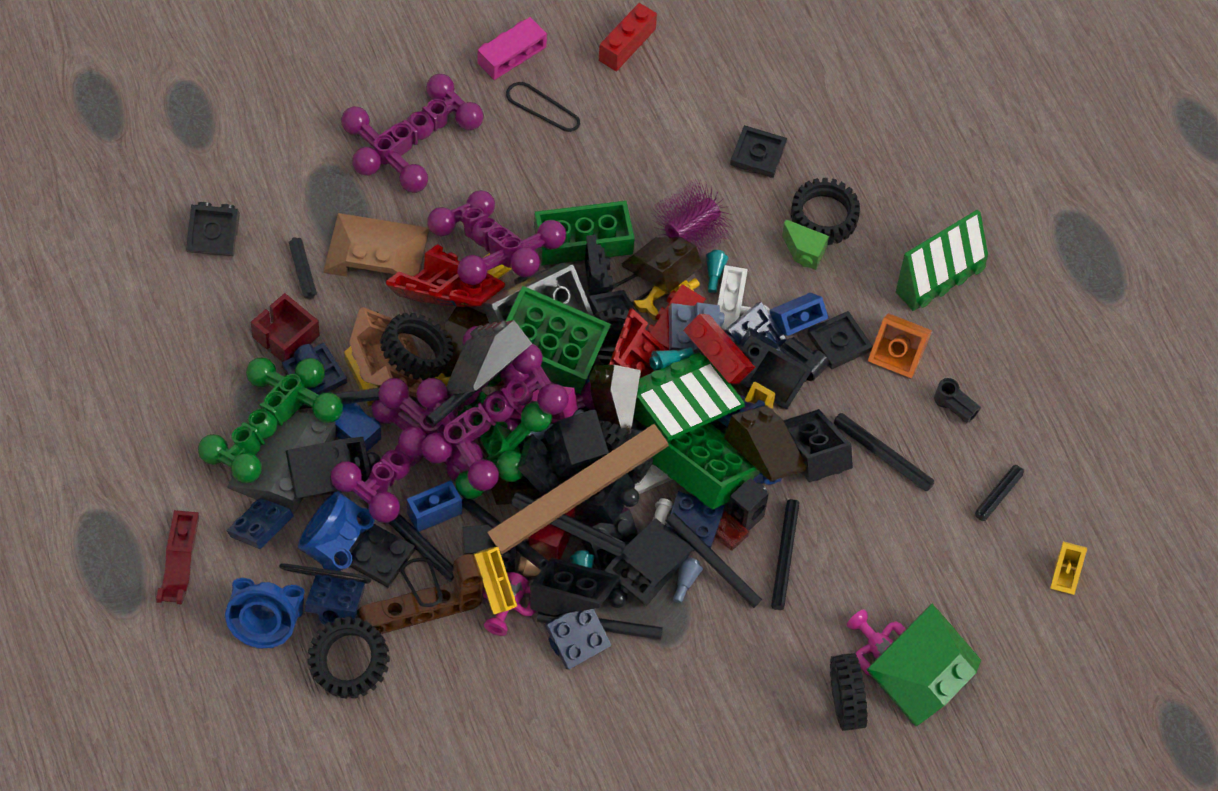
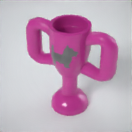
[482,572,536,636]
[846,609,906,677]

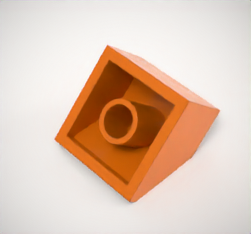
[868,313,932,379]

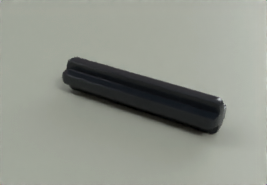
[289,237,317,299]
[975,465,1024,521]

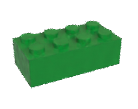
[534,201,635,266]

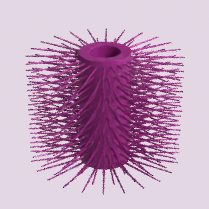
[651,179,733,257]

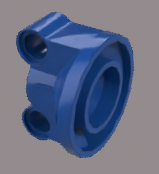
[297,491,375,574]
[225,578,304,648]

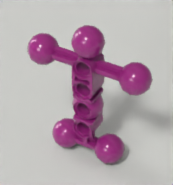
[341,74,484,193]
[427,190,566,285]
[378,326,530,471]
[416,344,568,491]
[331,400,462,523]

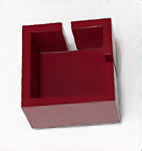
[251,293,320,362]
[527,507,575,561]

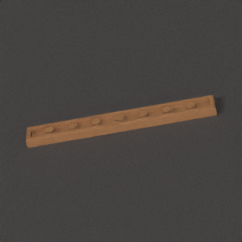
[487,424,669,555]

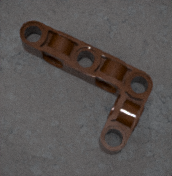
[357,554,483,634]

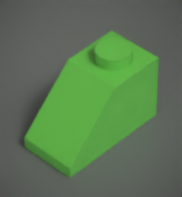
[782,220,829,270]

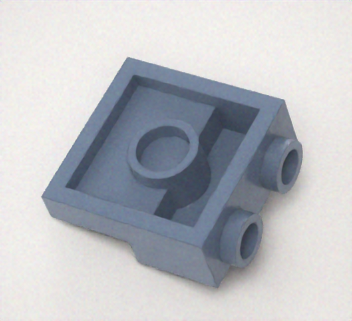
[669,302,724,355]

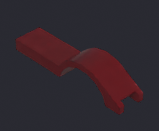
[156,510,199,605]

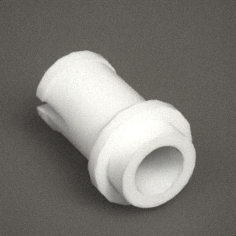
[652,498,673,526]

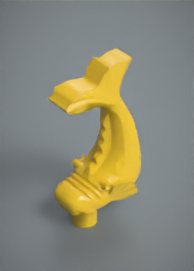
[633,278,700,321]

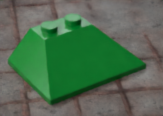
[866,603,981,727]

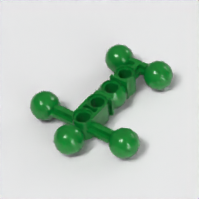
[198,357,343,484]
[456,374,552,499]

